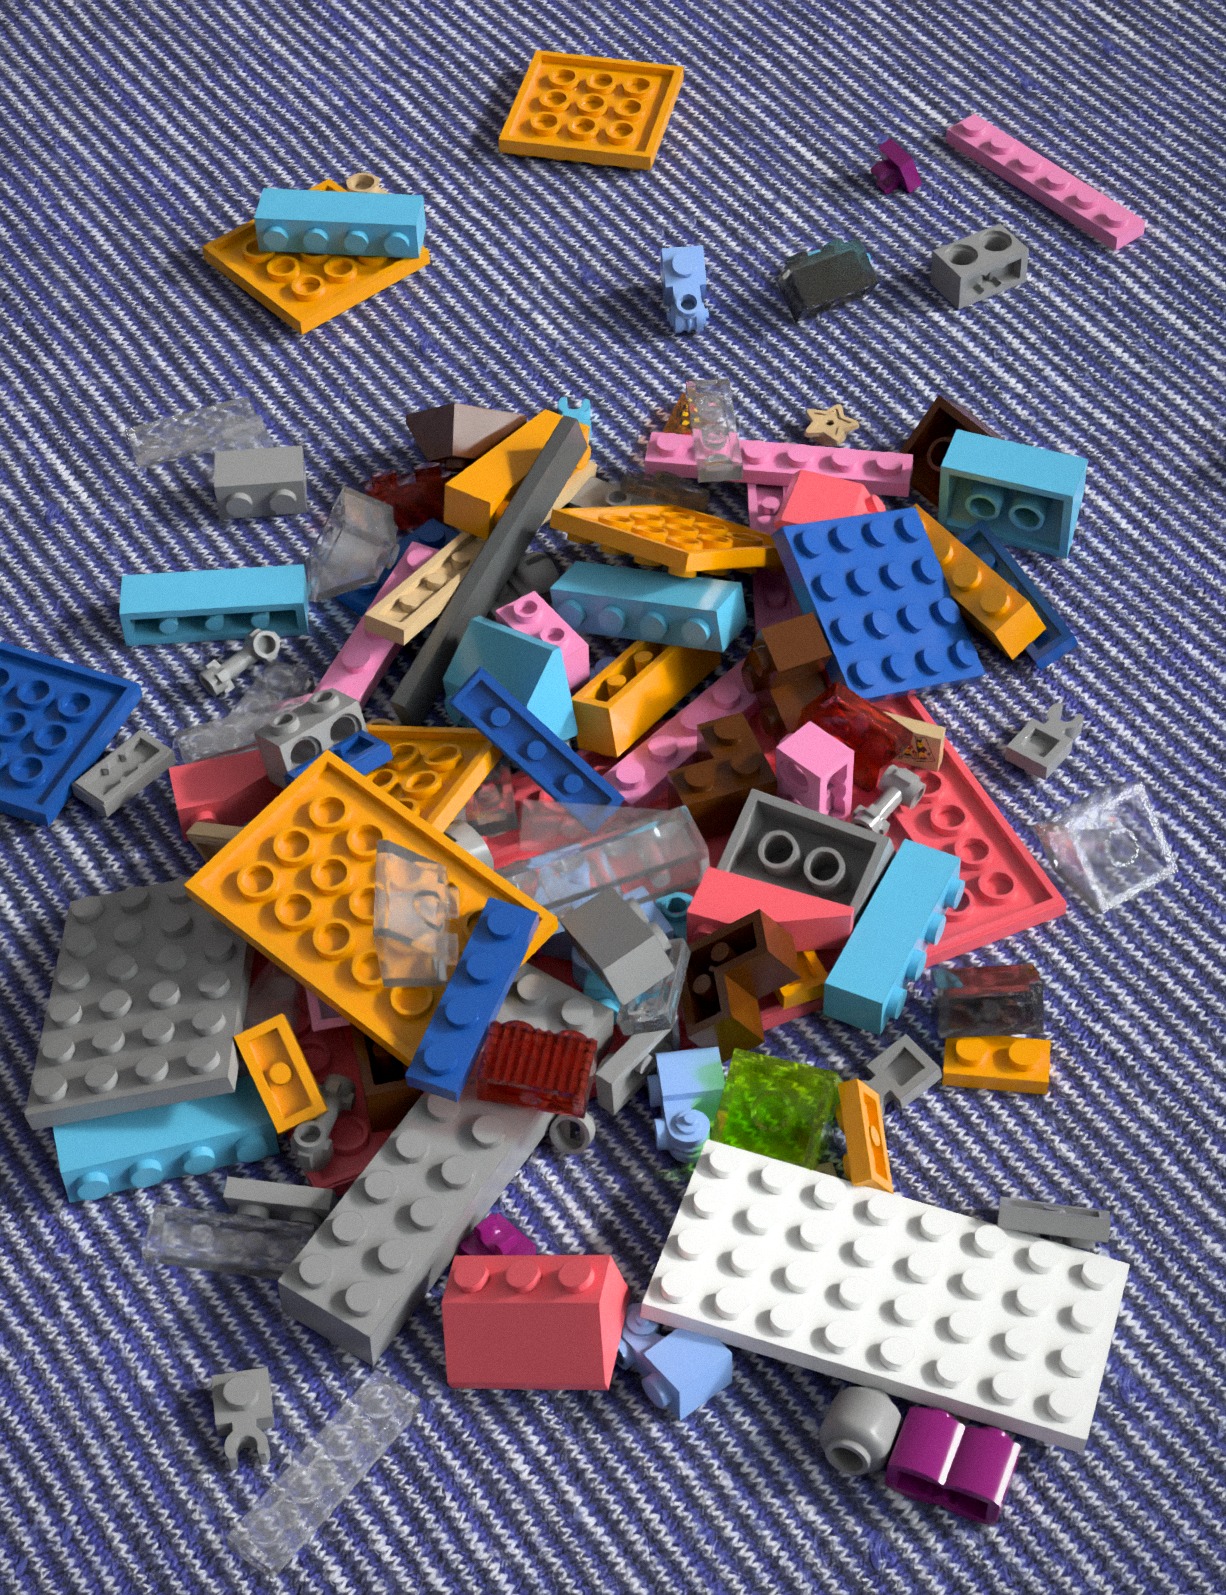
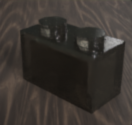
[775,238,879,323]
[930,964,1044,1039]

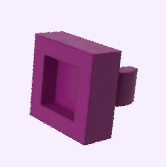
[871,138,922,194]
[458,1213,536,1256]

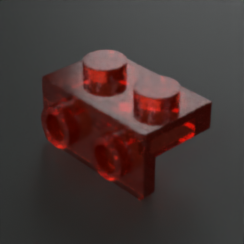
[361,462,454,534]

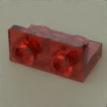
[797,681,913,793]

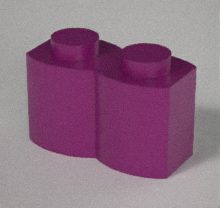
[885,1407,1021,1525]

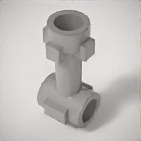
[198,628,280,697]
[850,764,926,835]
[290,1074,356,1172]

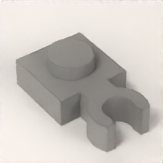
[1005,703,1084,780]
[862,1034,942,1117]
[211,1367,275,1470]

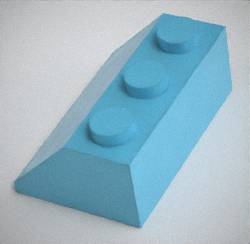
[938,429,1088,559]
[443,616,579,742]

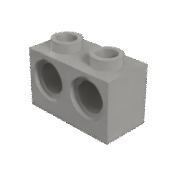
[930,223,1029,310]
[253,688,368,789]

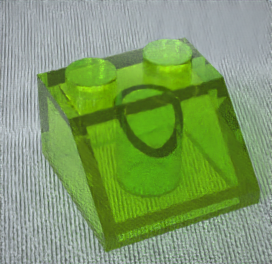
[710,1048,844,1171]

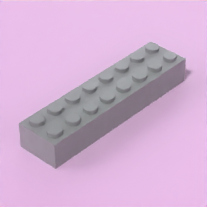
[277,962,614,1366]

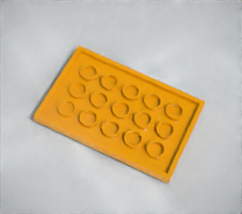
[184,749,559,1067]

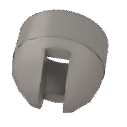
[550,1108,596,1155]

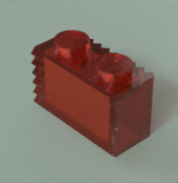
[476,1020,598,1119]

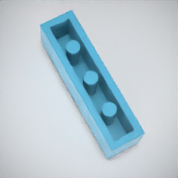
[254,188,426,258]
[550,561,747,653]
[119,564,309,646]
[823,839,965,1035]
[52,1075,280,1203]

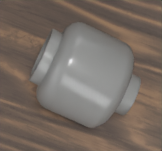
[819,1387,903,1475]

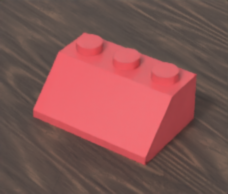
[773,469,886,530]
[441,1255,631,1390]

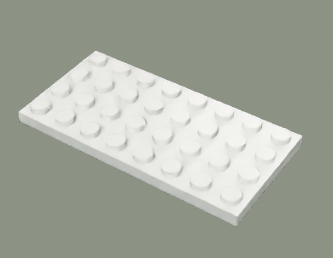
[640,1139,1130,1454]

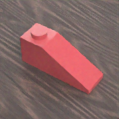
[169,747,294,842]
[686,866,854,952]

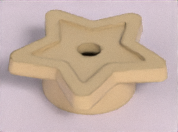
[346,173,389,194]
[804,404,859,446]

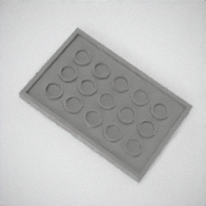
[24,877,255,1130]

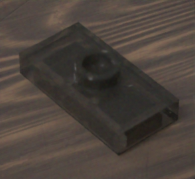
[620,468,710,512]

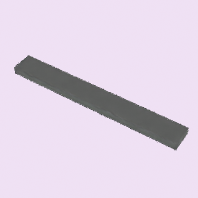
[390,415,588,726]

